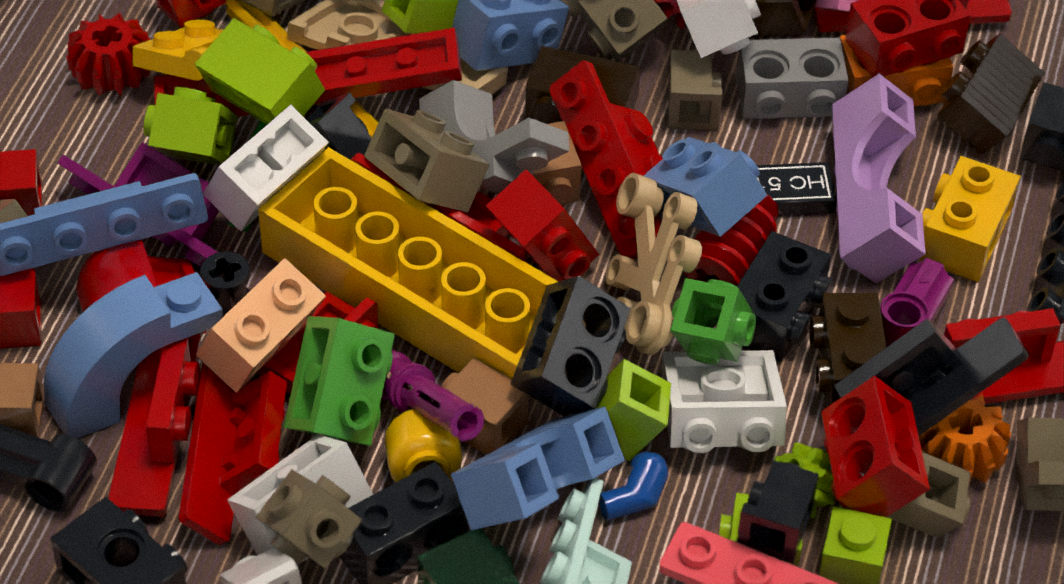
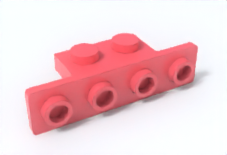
[659,522,838,584]

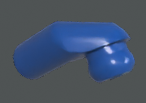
[598,451,668,521]

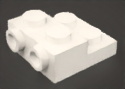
[662,350,787,453]

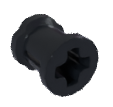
[200,251,250,318]

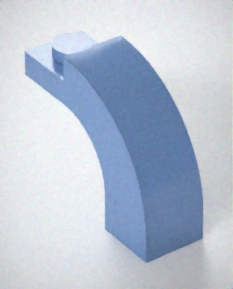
[44,272,223,439]

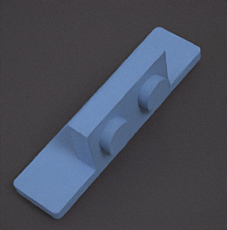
[0,173,208,276]

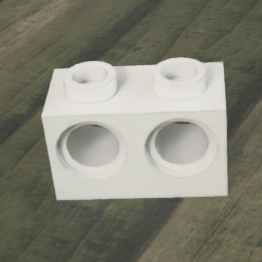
[203,105,329,231]

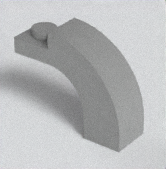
[419,80,569,194]

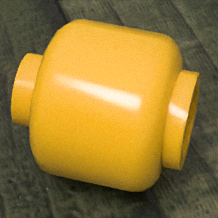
[384,409,463,482]

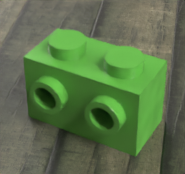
[284,316,395,446]

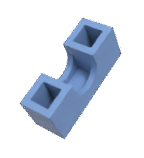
[451,406,625,530]

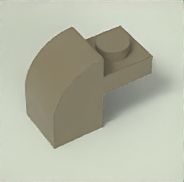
[1017,417,1064,511]

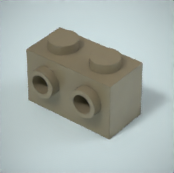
[561,0,667,62]
[364,109,490,212]

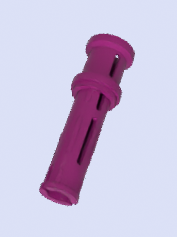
[381,350,484,441]

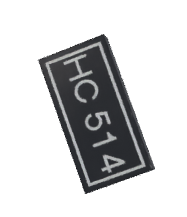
[757,162,836,215]

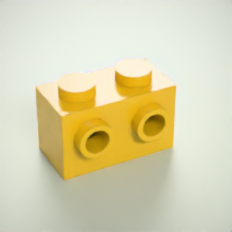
[919,156,1021,282]

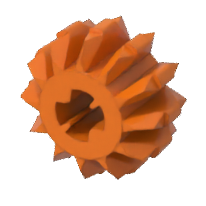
[919,393,1011,484]

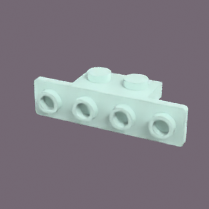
[540,477,632,584]

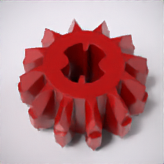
[66,13,151,97]

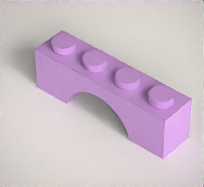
[832,74,925,283]

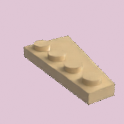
[287,0,508,94]

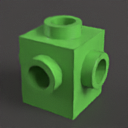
[670,278,756,365]

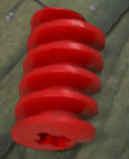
[684,194,779,286]

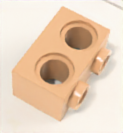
[196,258,326,393]

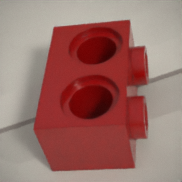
[845,0,971,78]
[486,169,600,282]
[821,376,930,517]

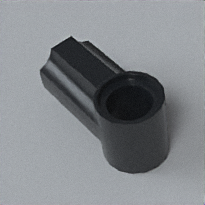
[0,424,97,512]

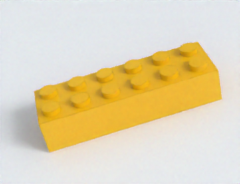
[258,147,585,379]

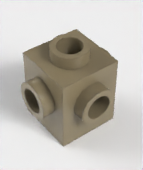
[255,469,362,569]

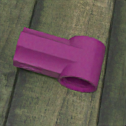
[880,258,954,348]

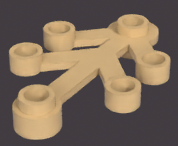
[606,173,702,355]

